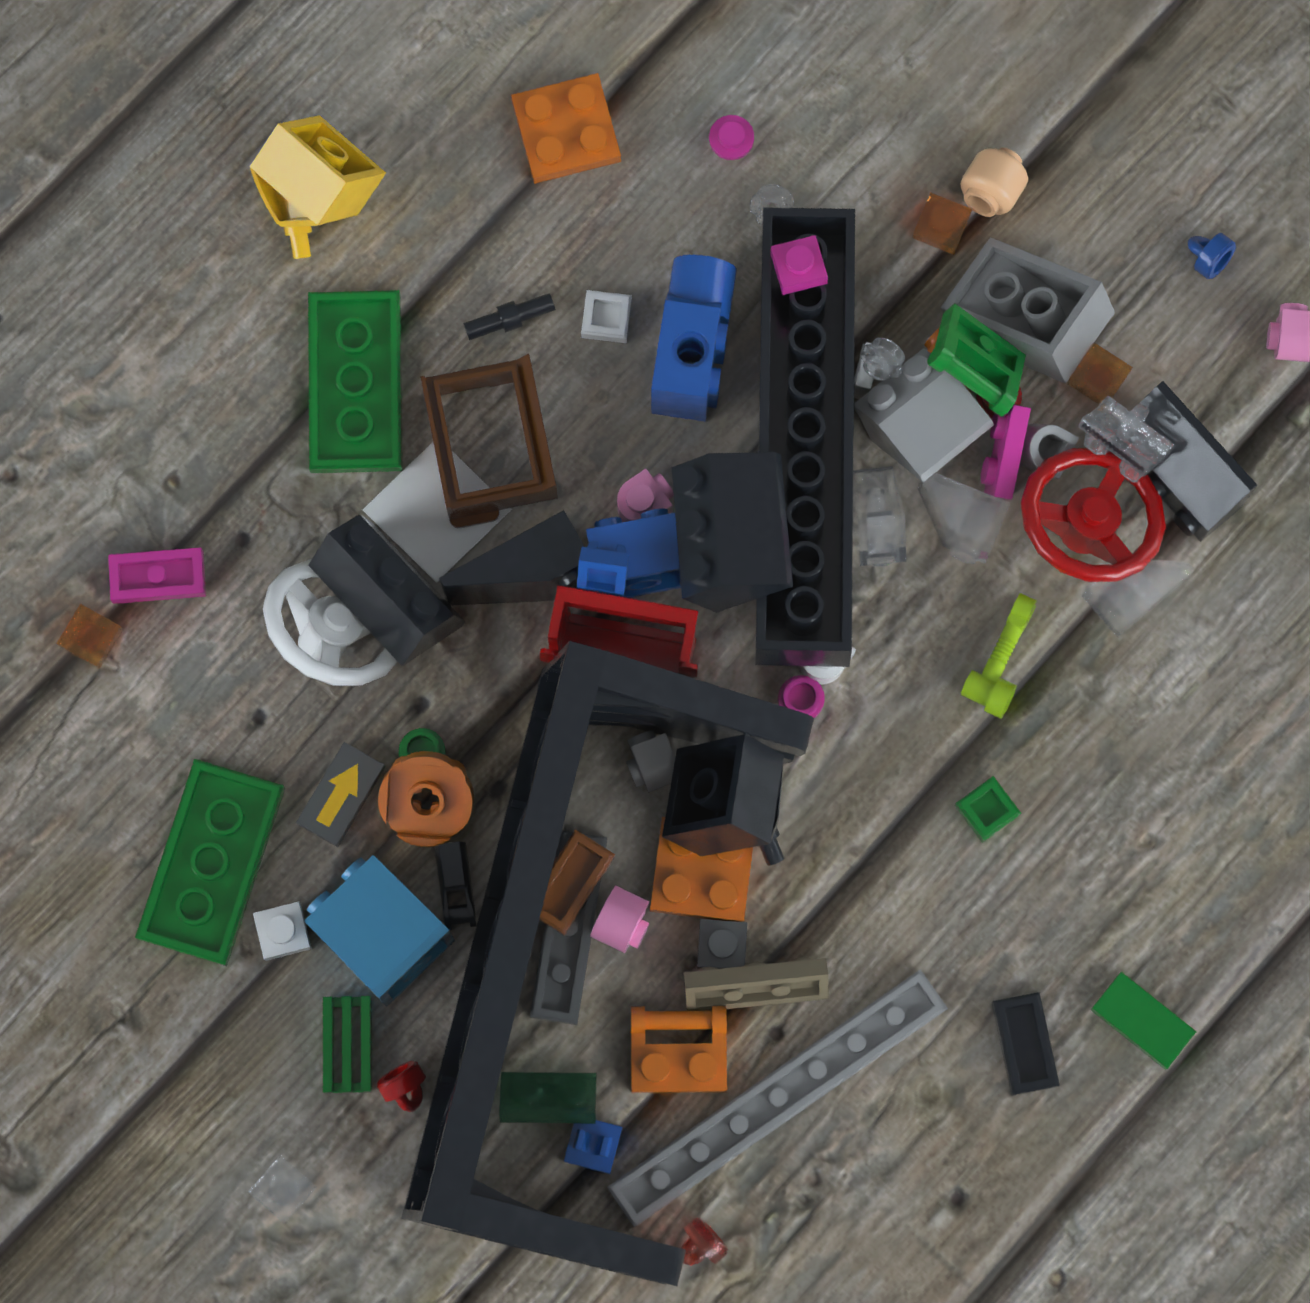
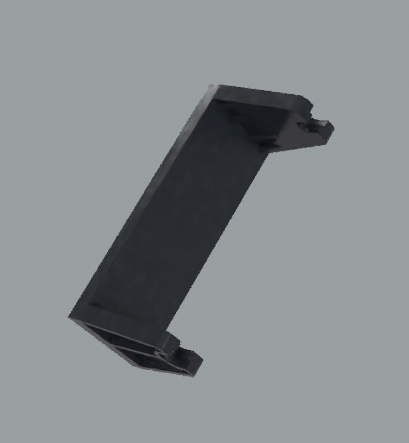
[401,641,814,1286]

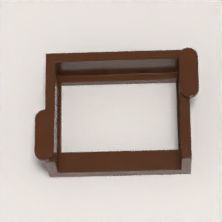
[420,354,558,528]

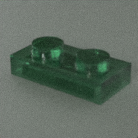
[499,1072,597,1124]

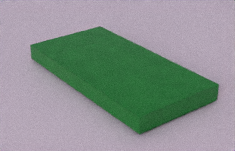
[308,290,403,473]
[135,759,285,967]

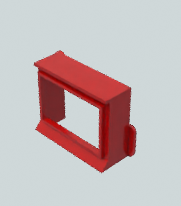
[540,585,698,678]

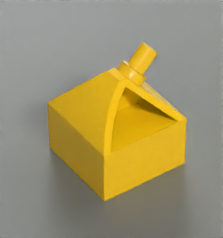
[250,115,386,259]

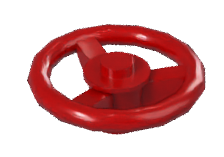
[1021,448,1166,582]

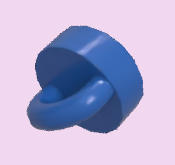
[1187,233,1236,279]

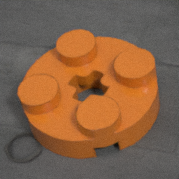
[378,751,474,847]

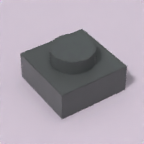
[697,919,747,969]

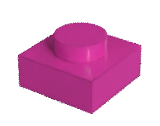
[770,235,828,295]

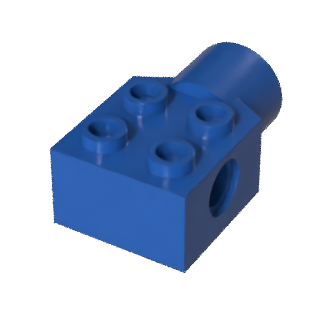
[651,255,737,422]

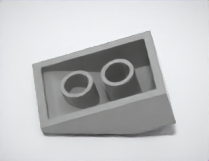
[941,237,1115,384]

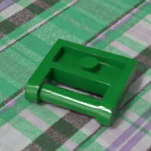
[927,303,1026,417]

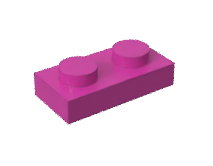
[981,405,1031,500]
[108,547,206,604]

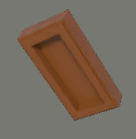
[539,829,615,936]

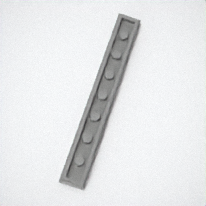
[607,969,948,1228]

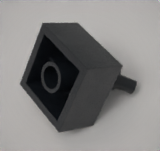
[662,734,785,866]

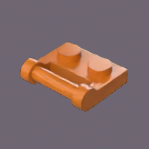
[631,1006,727,1093]

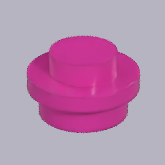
[709,115,754,160]
[778,675,825,718]

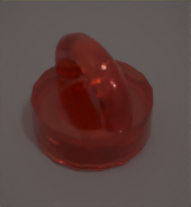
[680,1217,728,1266]

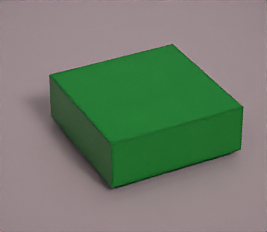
[954,776,1022,843]

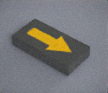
[296,742,386,848]

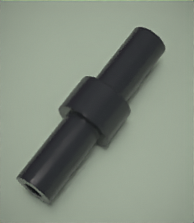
[463,293,556,340]

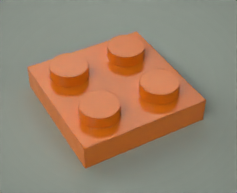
[511,73,621,184]
[650,817,753,922]

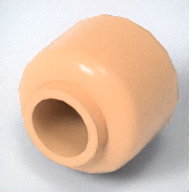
[960,148,1028,217]

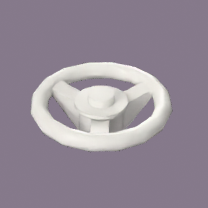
[263,559,398,686]

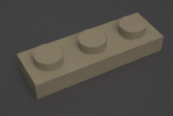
[683,957,829,1011]

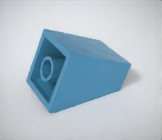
[304,855,455,1007]

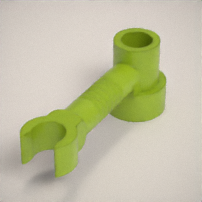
[960,593,1037,719]

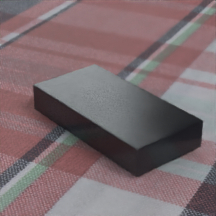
[992,992,1060,1096]

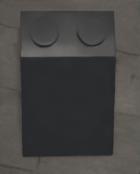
[439,510,585,606]

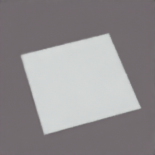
[363,442,512,583]

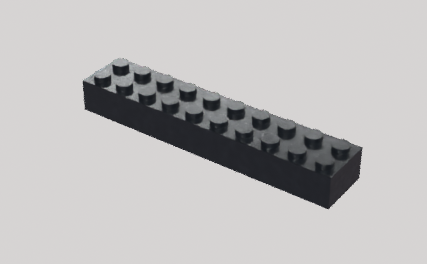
[755,207,855,667]

